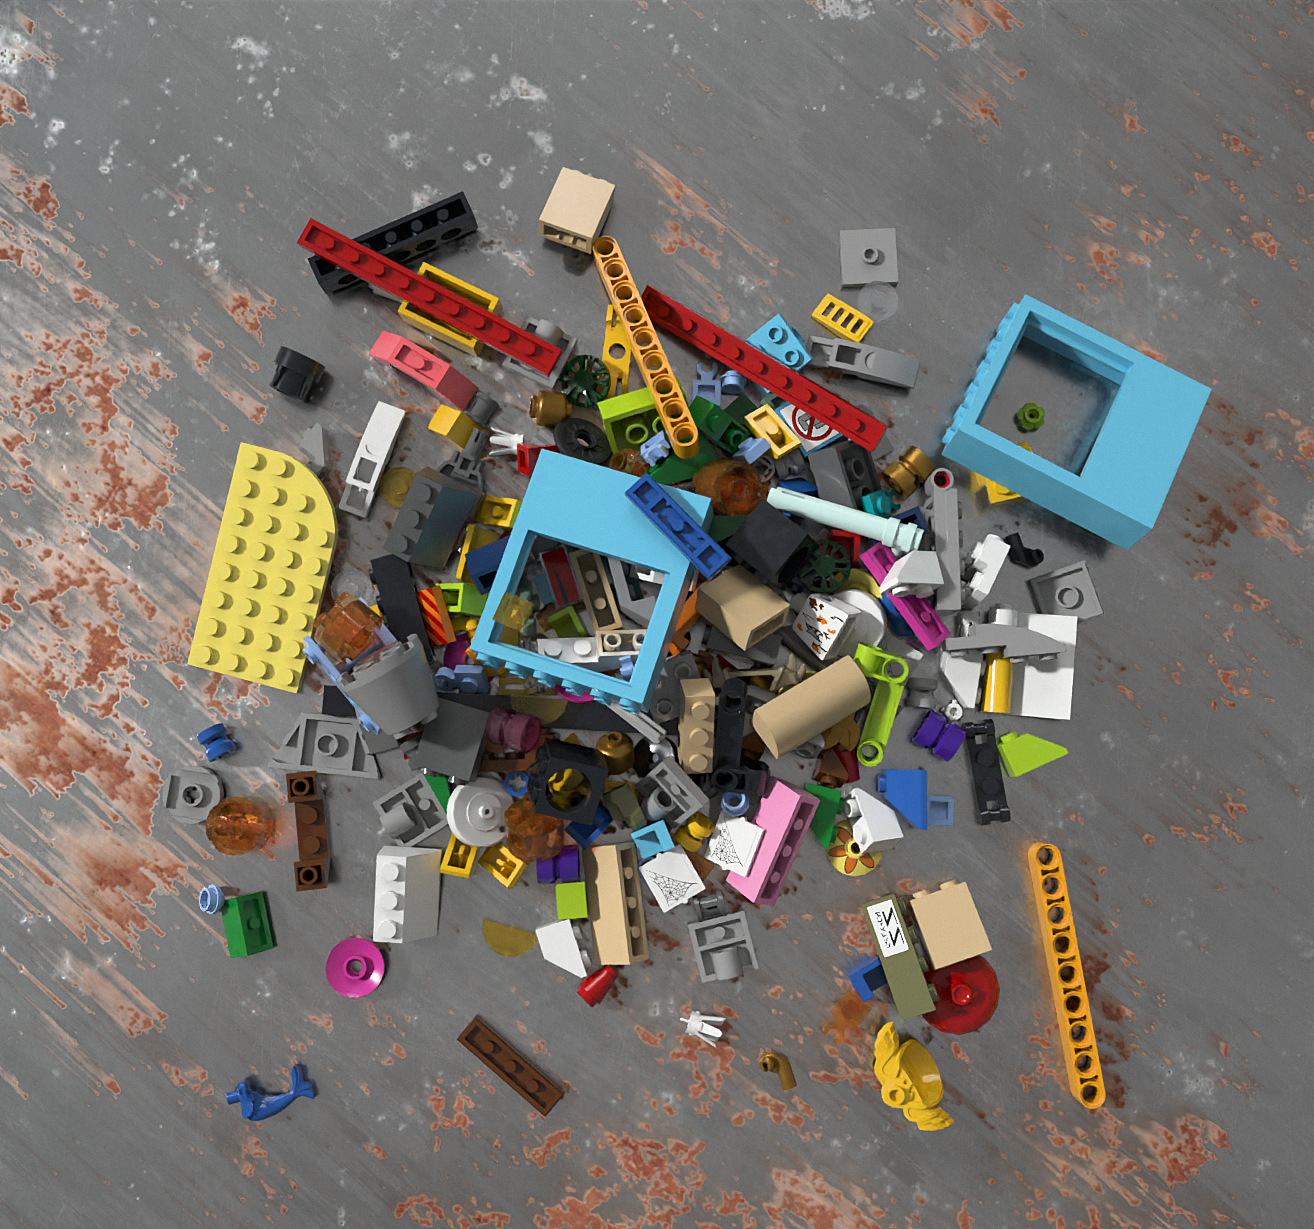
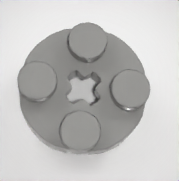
[162,766,224,824]

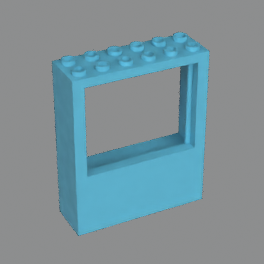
[941,294,1212,550]
[470,449,714,715]

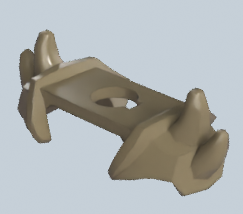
[703,653,806,693]

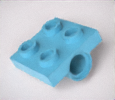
[745,313,814,394]

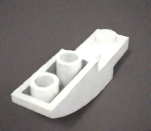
[338,401,406,518]
[537,629,647,672]

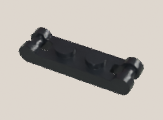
[962,719,1011,826]

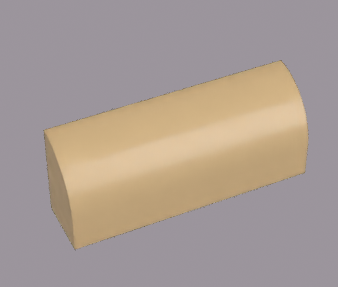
[749,655,871,759]
[582,842,649,965]

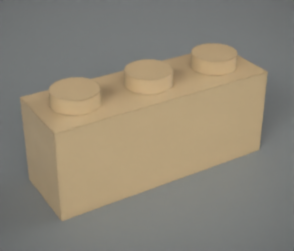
[569,549,624,635]
[677,678,715,774]

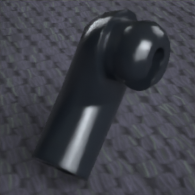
[1005,532,1044,567]

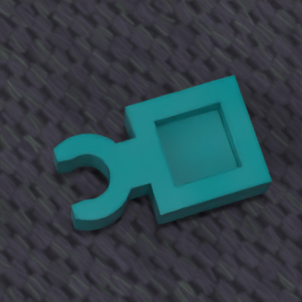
[860,489,901,519]

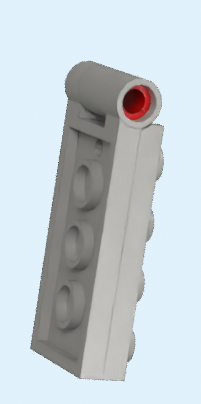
[920,468,965,616]

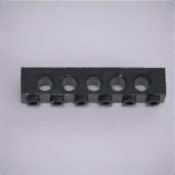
[308,191,478,294]

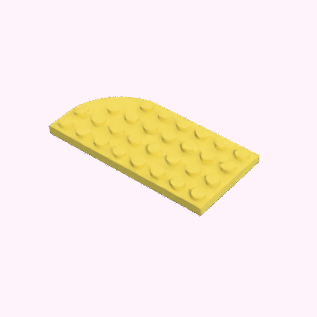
[187,442,338,694]

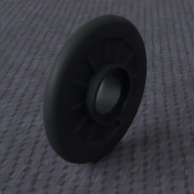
[553,418,612,466]

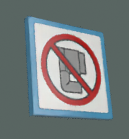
[774,384,843,458]

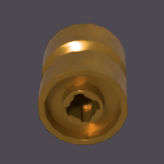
[881,445,936,499]

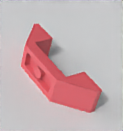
[369,331,479,411]

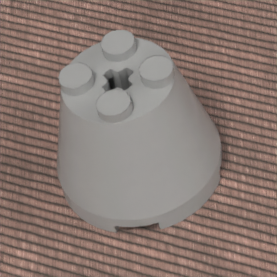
[336,634,440,739]

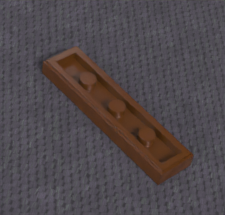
[457,1015,565,1117]

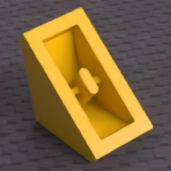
[426,404,489,450]
[440,833,480,878]
[478,842,531,889]

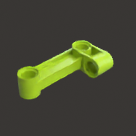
[853,642,909,767]

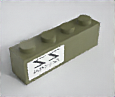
[861,892,939,1021]

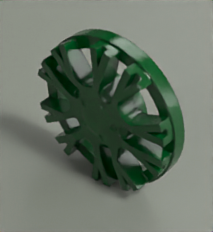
[559,355,611,408]
[797,539,851,594]

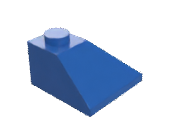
[877,769,927,830]

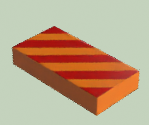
[416,585,456,647]

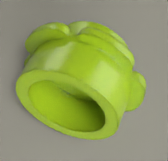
[1017,402,1045,430]

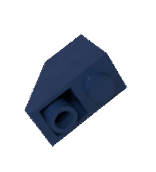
[465,535,510,595]

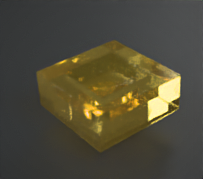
[492,592,534,633]

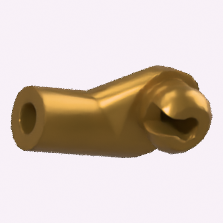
[759,1052,797,1090]

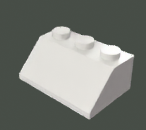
[373,845,442,943]

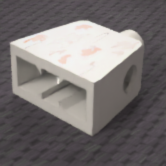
[789,593,862,660]

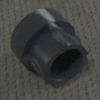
[269,346,326,402]

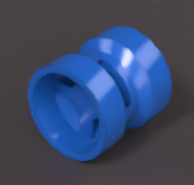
[196,723,236,762]

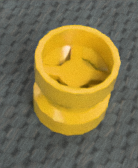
[674,811,715,852]

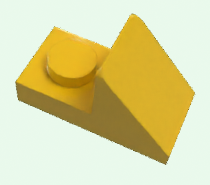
[744,404,801,459]
[475,496,522,533]

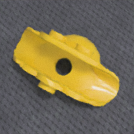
[874,1021,954,1131]

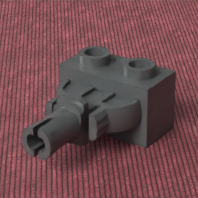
[437,427,490,522]

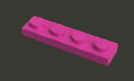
[859,541,951,651]

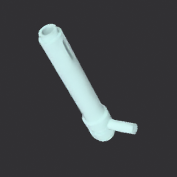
[767,486,924,560]

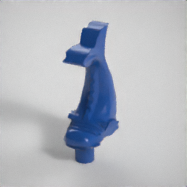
[226,1064,316,1121]

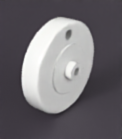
[832,589,887,658]
[447,777,516,847]

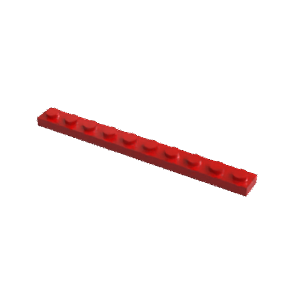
[297,218,562,378]
[641,285,889,452]

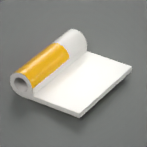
[981,604,1077,720]

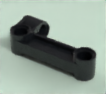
[711,677,769,796]

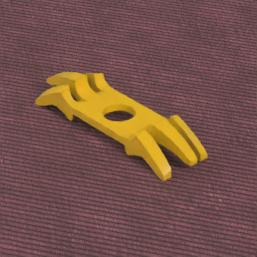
[597,299,636,399]

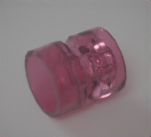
[485,706,541,753]

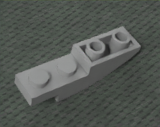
[806,335,921,389]
[941,624,1066,663]

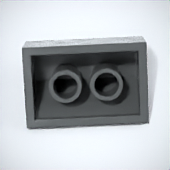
[808,439,882,531]
[383,466,479,569]

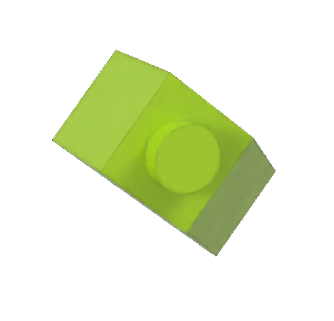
[429,583,490,617]
[997,731,1068,777]

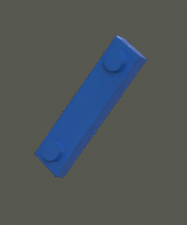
[625,472,731,581]

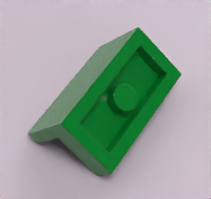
[221,891,274,958]

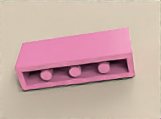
[726,776,820,906]

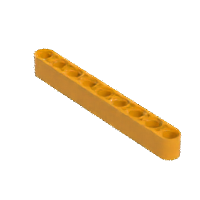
[592,236,700,459]
[1028,842,1105,1109]

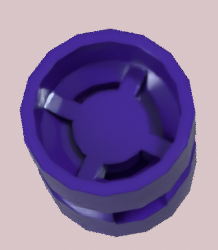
[912,709,967,762]
[536,845,580,884]

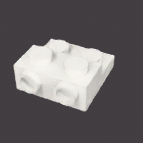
[961,534,1010,611]

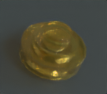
[380,467,416,509]

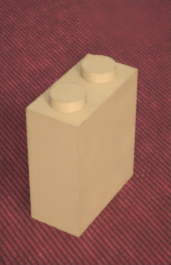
[539,167,615,254]
[694,564,790,651]
[908,879,992,971]

